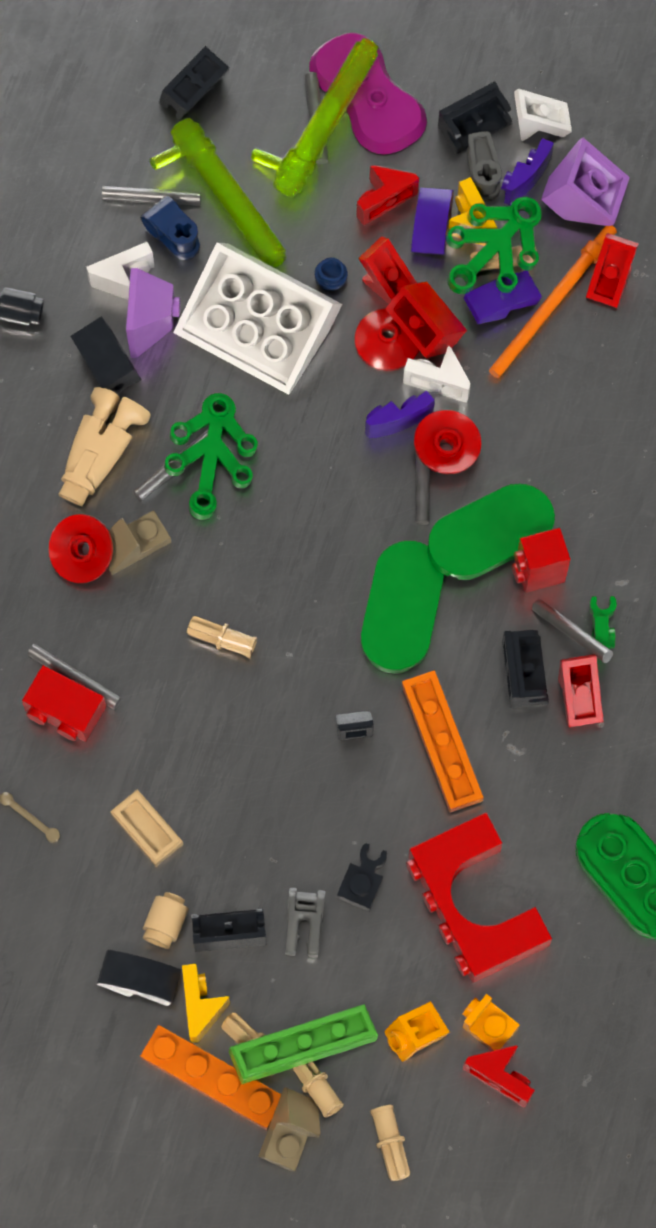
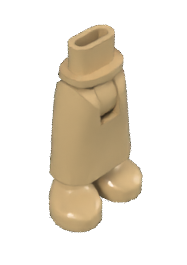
[58,387,151,506]

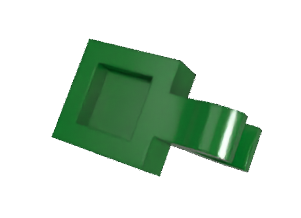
[589,596,617,660]

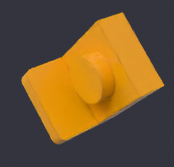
[462,994,520,1051]
[384,1001,450,1062]

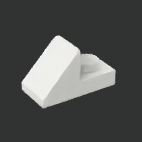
[514,89,572,141]
[86,242,155,300]
[403,346,471,403]

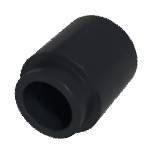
[0,287,44,327]

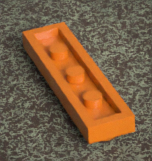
[402,670,484,813]
[140,1025,281,1130]

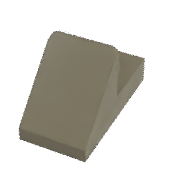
[108,510,171,575]
[258,1087,321,1171]

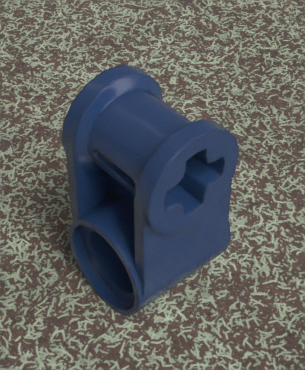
[140,196,200,260]

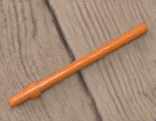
[489,225,617,378]

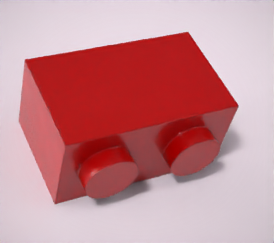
[385,281,467,358]
[512,528,571,593]
[22,665,107,742]

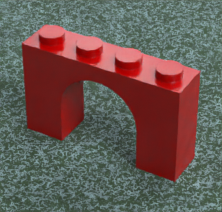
[406,812,552,983]

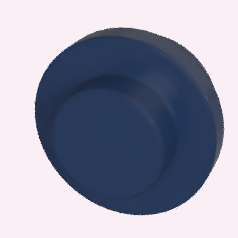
[314,258,348,290]

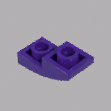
[501,138,554,206]
[411,188,454,255]
[463,271,542,324]
[365,391,435,439]

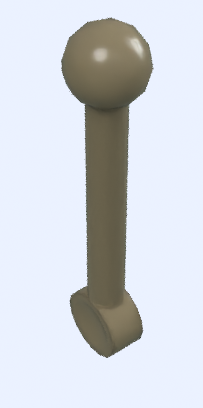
[0,792,60,843]

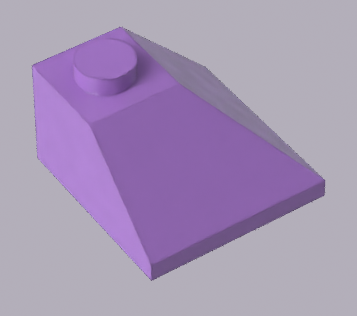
[541,138,630,226]
[126,268,180,358]

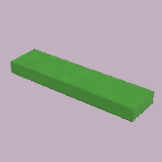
[229,1004,378,1084]

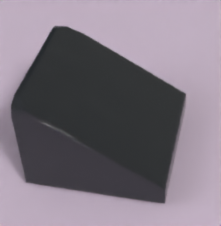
[336,711,374,741]

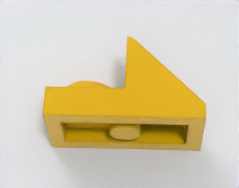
[448,177,498,246]
[182,964,230,1044]

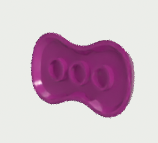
[309,33,427,155]

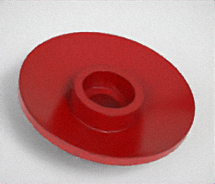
[354,308,419,371]
[414,410,482,474]
[48,514,113,583]

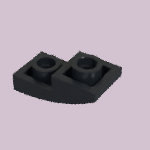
[97,950,182,1006]

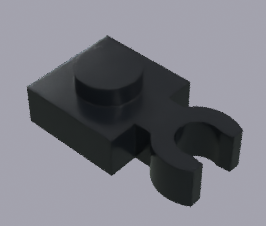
[337,843,387,912]

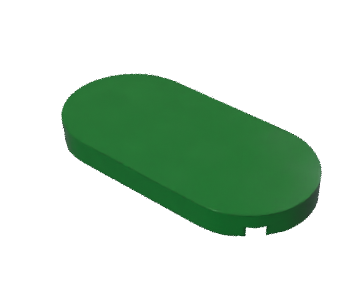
[427,484,555,580]
[361,541,444,674]
[576,813,656,939]

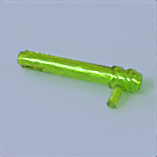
[251,38,379,198]
[149,118,287,268]

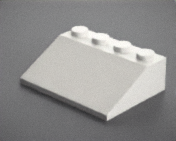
[173,242,342,394]

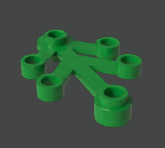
[446,197,542,294]
[164,393,258,520]

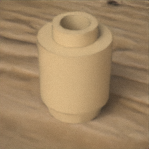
[143,892,189,949]

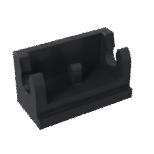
[159,46,230,119]
[438,81,512,154]
[71,316,142,394]
[502,630,549,708]
[191,908,267,952]

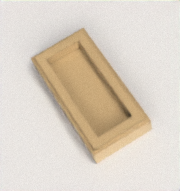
[110,789,183,867]

